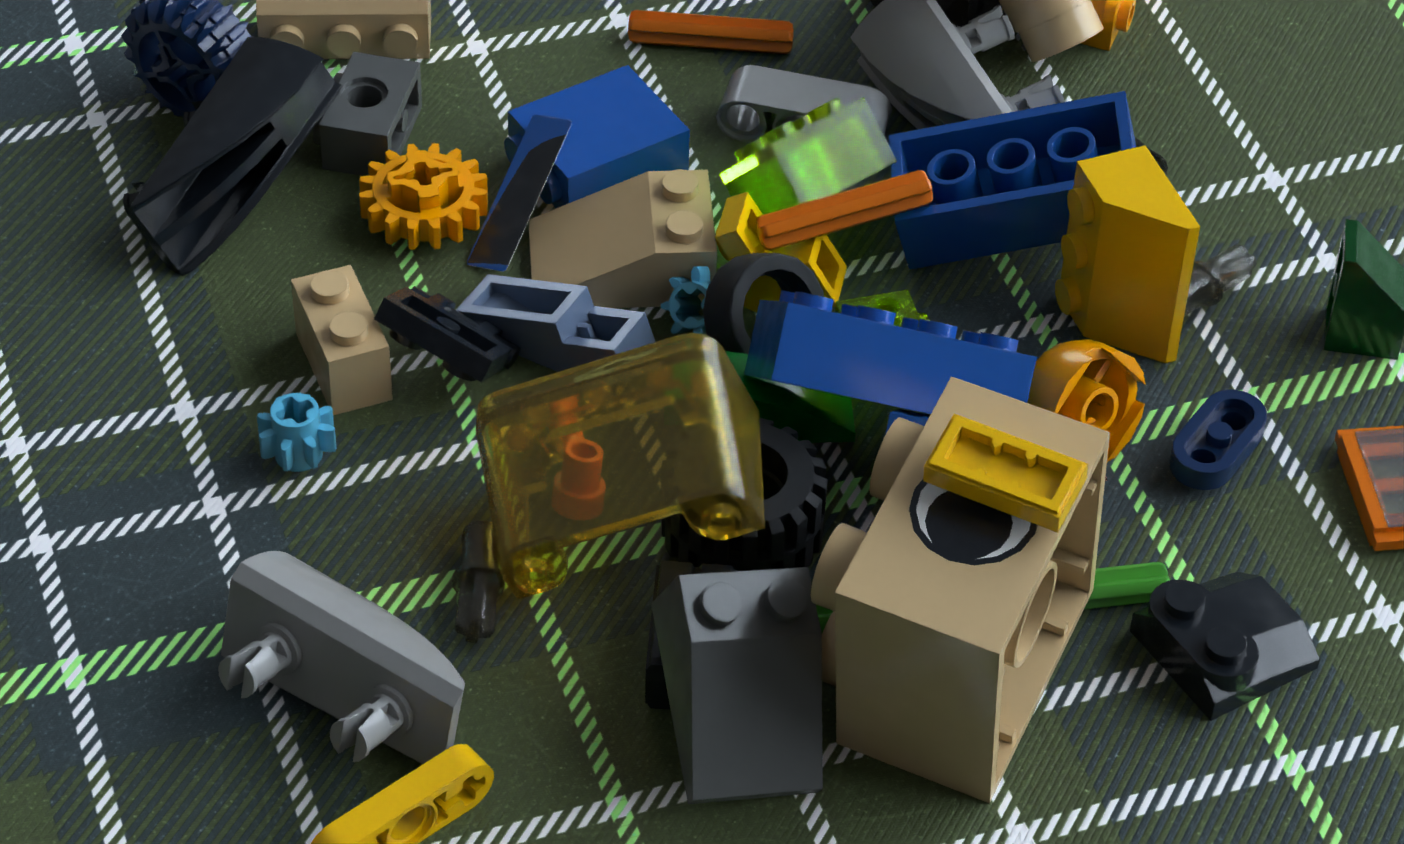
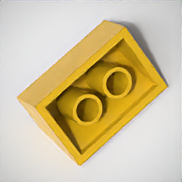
[1055,145,1200,363]

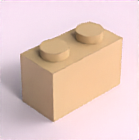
[291,265,393,415]

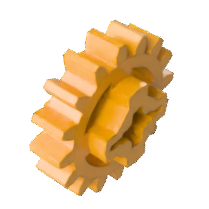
[359,143,488,250]

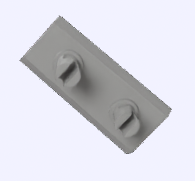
[850,0,1065,129]
[218,551,465,764]

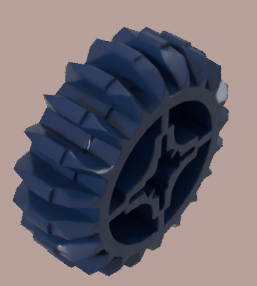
[121,0,252,117]

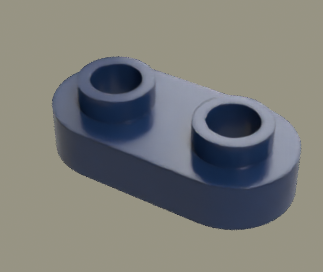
[1169,390,1267,490]

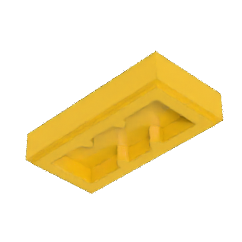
[923,414,1088,533]

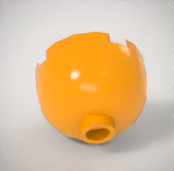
[1027,339,1145,462]

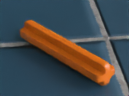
[628,10,794,54]
[756,170,933,251]

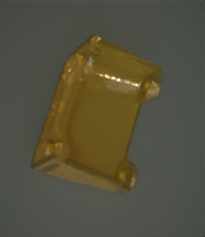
[476,333,765,599]

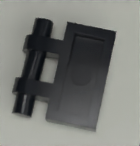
[374,286,521,383]

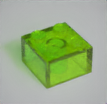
[719,97,897,214]

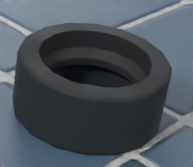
[703,253,824,354]

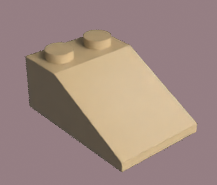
[528,169,717,308]

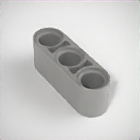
[716,65,892,163]

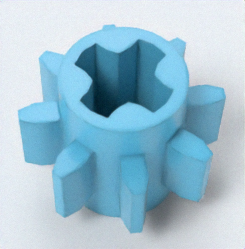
[661,266,711,344]
[257,393,337,472]

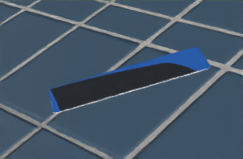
[467,114,572,272]

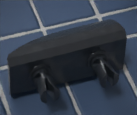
[123,37,342,276]

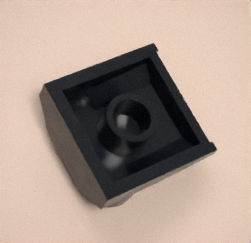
[1130,572,1320,721]

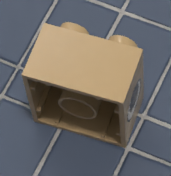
[811,376,1110,804]

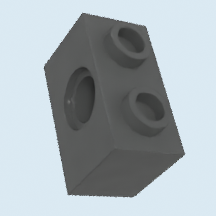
[313,51,422,176]

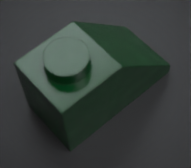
[1324,219,1404,360]

